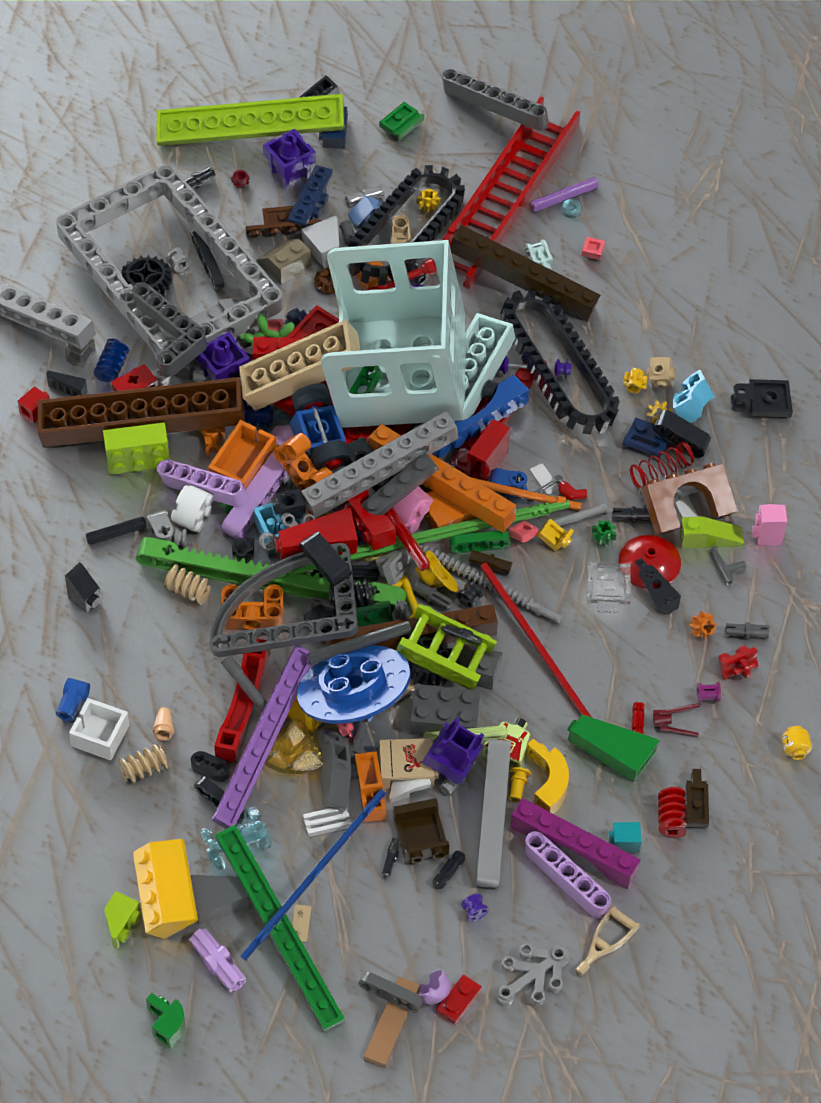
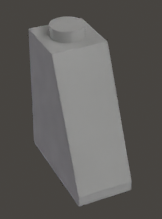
[301,216,340,268]

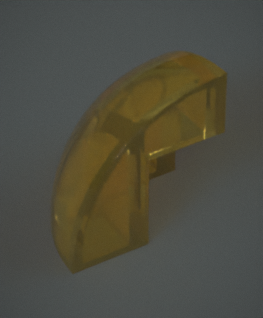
[264,716,324,775]

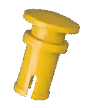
[508,767,531,803]

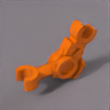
[199,427,225,459]

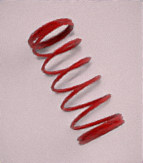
[629,442,694,489]

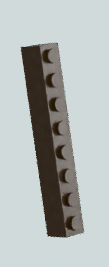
[450,225,601,322]

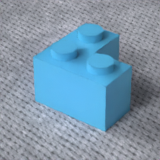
[254,502,302,555]

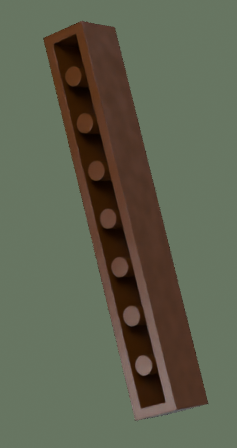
[326,604,498,651]

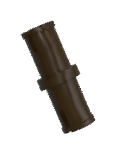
[469,550,513,575]

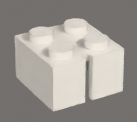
[69,698,129,760]

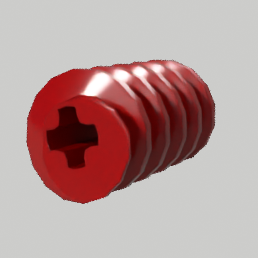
[658,787,687,838]

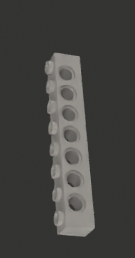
[302,411,459,518]

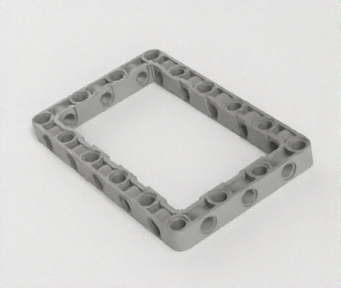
[56,165,282,357]

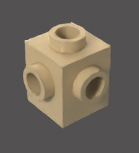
[646,357,676,389]

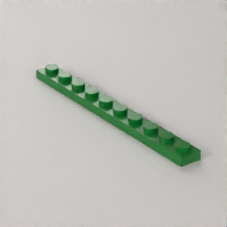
[215,824,345,1032]

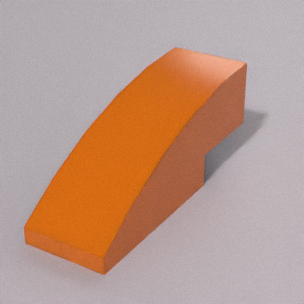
[355,751,386,823]

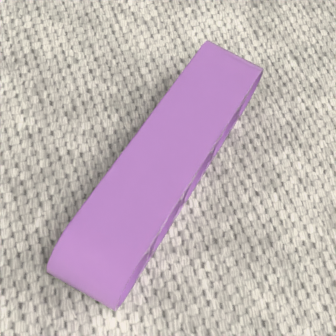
[221,451,288,537]
[157,460,248,507]
[524,831,611,919]

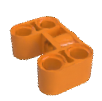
[274,433,333,496]
[221,584,284,630]

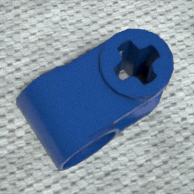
[489,468,527,498]

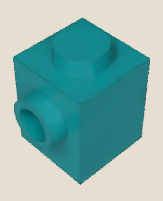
[608,822,642,853]

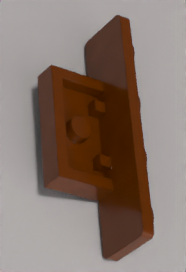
[245,205,323,237]

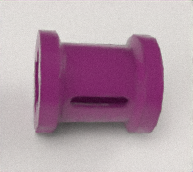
[696,682,721,702]

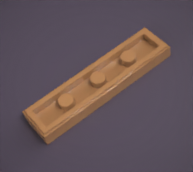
[364,976,420,1068]

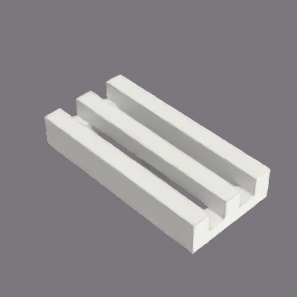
[303,808,352,837]

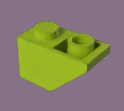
[104,891,142,949]

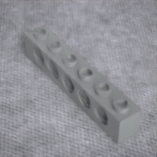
[0,282,96,350]

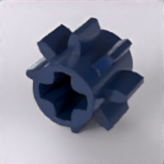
[284,308,307,328]

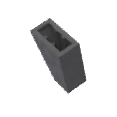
[190,875,251,924]

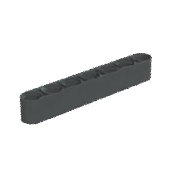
[441,69,549,131]

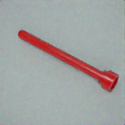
[365,259,437,291]

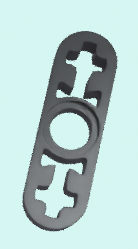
[358,971,424,1013]

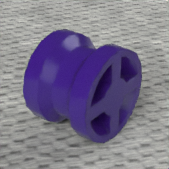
[461,893,489,922]

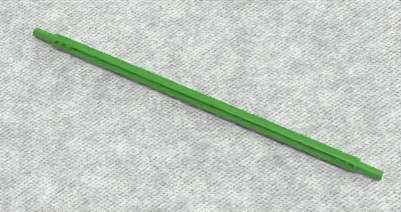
[251,500,570,579]

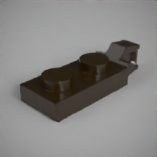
[685,769,709,828]

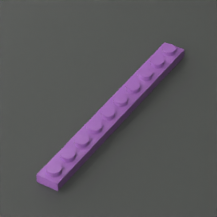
[212,645,311,829]

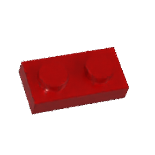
[436,974,482,1025]

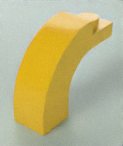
[526,739,569,814]

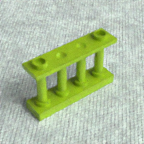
[396,603,497,690]

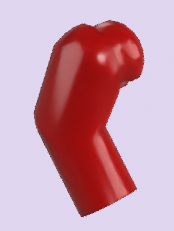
[558,481,587,501]

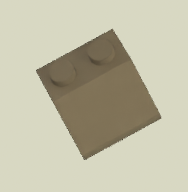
[256,239,311,285]

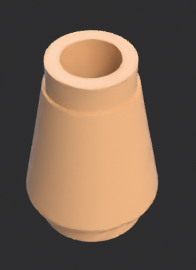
[152,707,174,741]

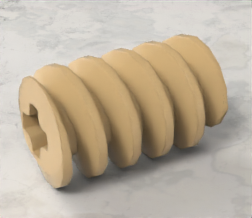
[163,565,211,605]
[118,745,169,783]

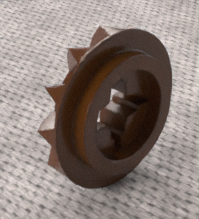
[314,268,335,293]

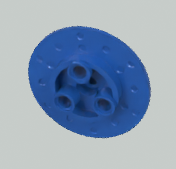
[297,645,411,724]

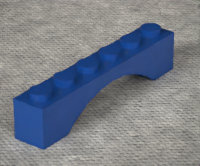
[432,375,529,458]

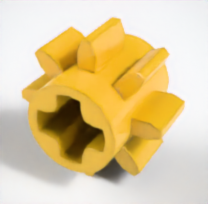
[416,189,440,213]
[623,368,648,393]
[646,399,672,424]

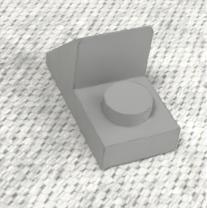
[376,548,411,585]

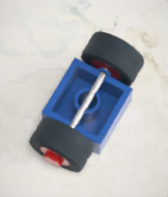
[289,383,350,471]

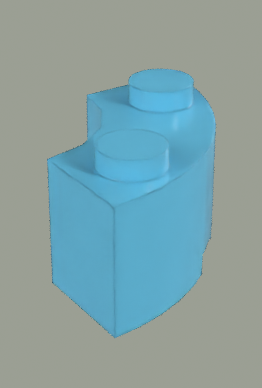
[673,370,715,423]

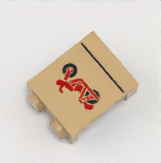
[379,738,439,789]

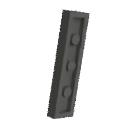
[361,452,439,515]

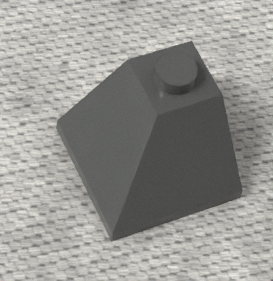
[456,644,503,690]

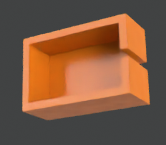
[208,420,277,490]

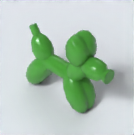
[240,314,295,347]

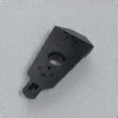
[635,557,681,615]

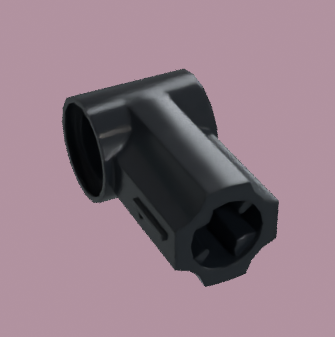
[232,537,254,556]

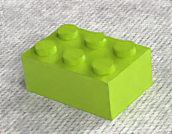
[103,423,169,474]

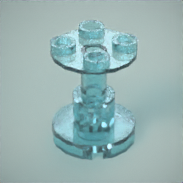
[200,806,272,871]

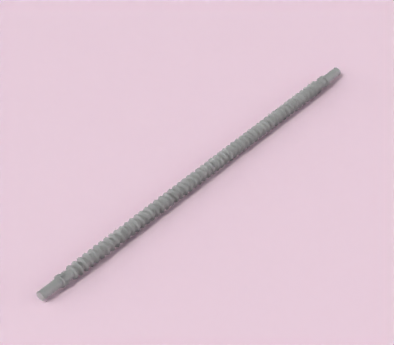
[222,445,563,624]

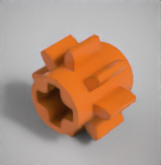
[689,611,717,639]

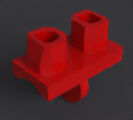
[718,645,759,680]

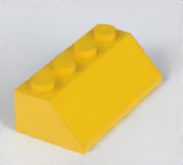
[133,839,198,939]

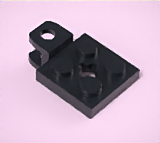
[730,379,793,417]

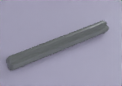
[308,621,412,664]

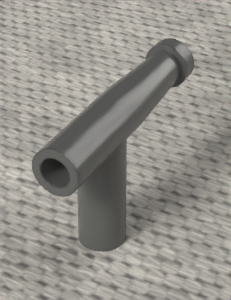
[710,547,746,585]

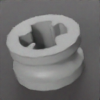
[174,528,187,548]

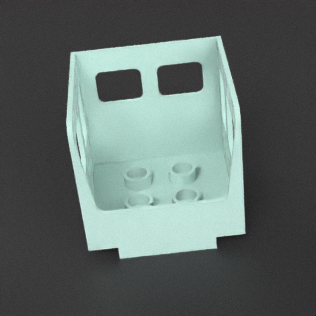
[321,240,466,428]

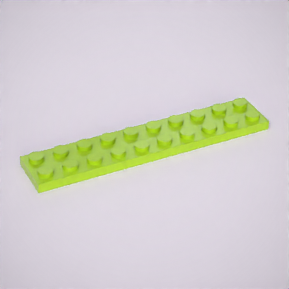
[156,94,344,146]

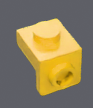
[537,518,574,551]

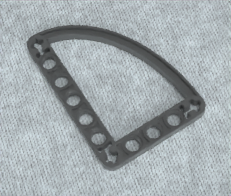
[209,543,358,657]

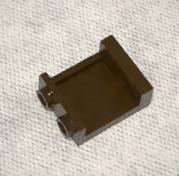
[393,798,449,864]

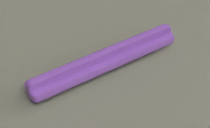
[530,177,599,212]

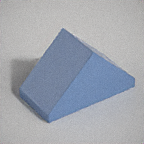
[348,195,383,230]

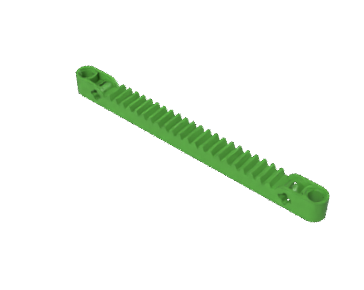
[136,537,407,614]

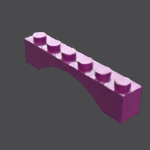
[510,798,641,889]

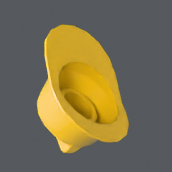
[415,550,459,592]

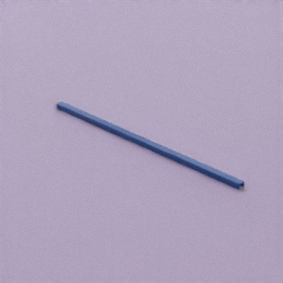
[241,788,387,961]

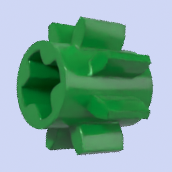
[591,520,617,546]

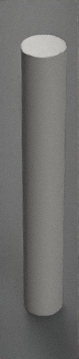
[553,504,607,526]

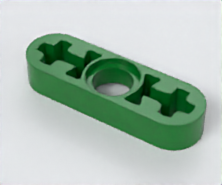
[349,366,382,394]
[449,531,511,554]

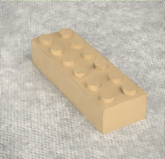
[239,320,360,411]

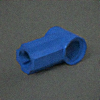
[56,678,90,722]

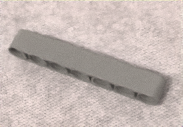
[476,739,511,888]

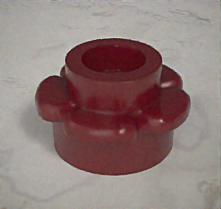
[231,170,250,187]

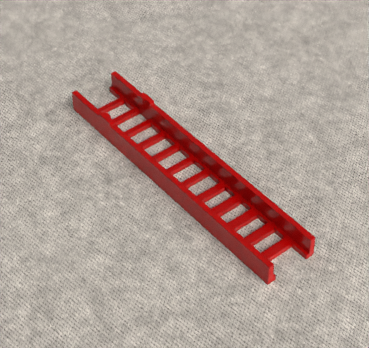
[430,96,580,289]

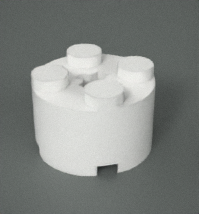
[171,484,214,533]

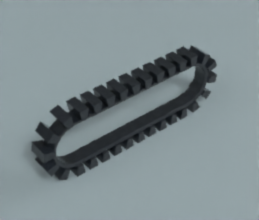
[347,165,465,286]
[500,289,620,435]

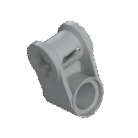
[145,509,175,549]

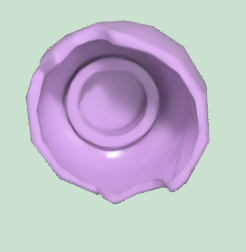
[418,970,451,1005]

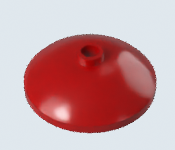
[618,535,681,589]

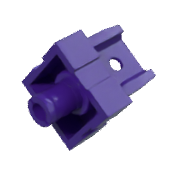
[263,129,316,189]
[195,332,250,380]
[421,718,484,786]

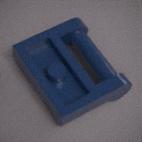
[622,417,669,460]

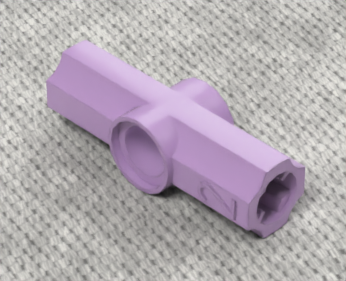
[189,928,246,992]

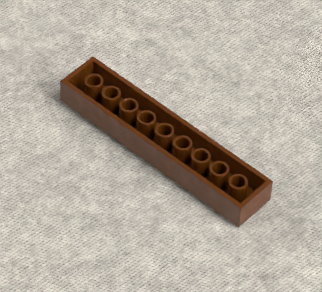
[38,377,245,447]

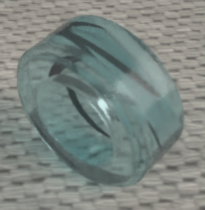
[562,199,582,218]

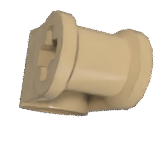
[391,215,411,244]

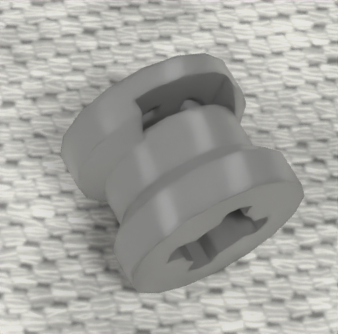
[166,248,191,273]

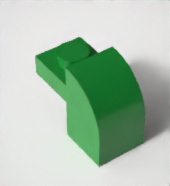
[146,993,185,1049]

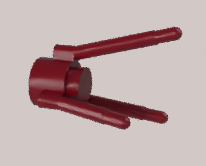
[653,703,700,737]

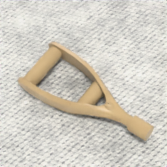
[575,906,640,976]

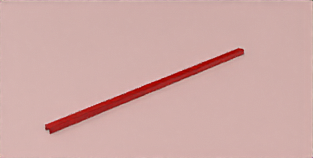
[480,563,591,717]

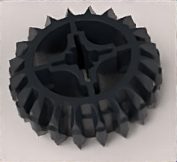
[121,254,173,296]
[406,635,453,686]

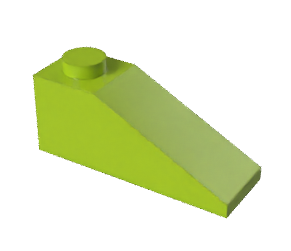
[679,516,744,549]

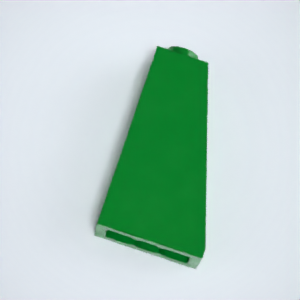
[567,715,660,782]

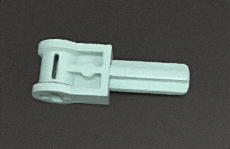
[525,240,553,270]

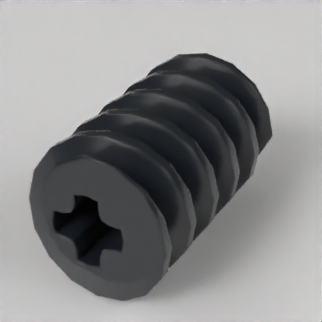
[329,579,374,608]

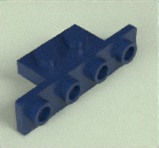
[288,165,333,226]

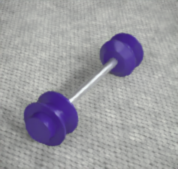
[496,356,572,379]

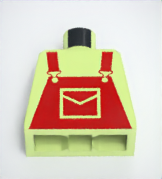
[482,718,530,769]

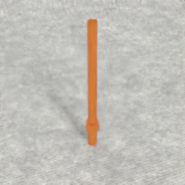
[472,478,581,511]

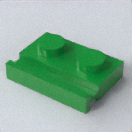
[379,102,424,140]

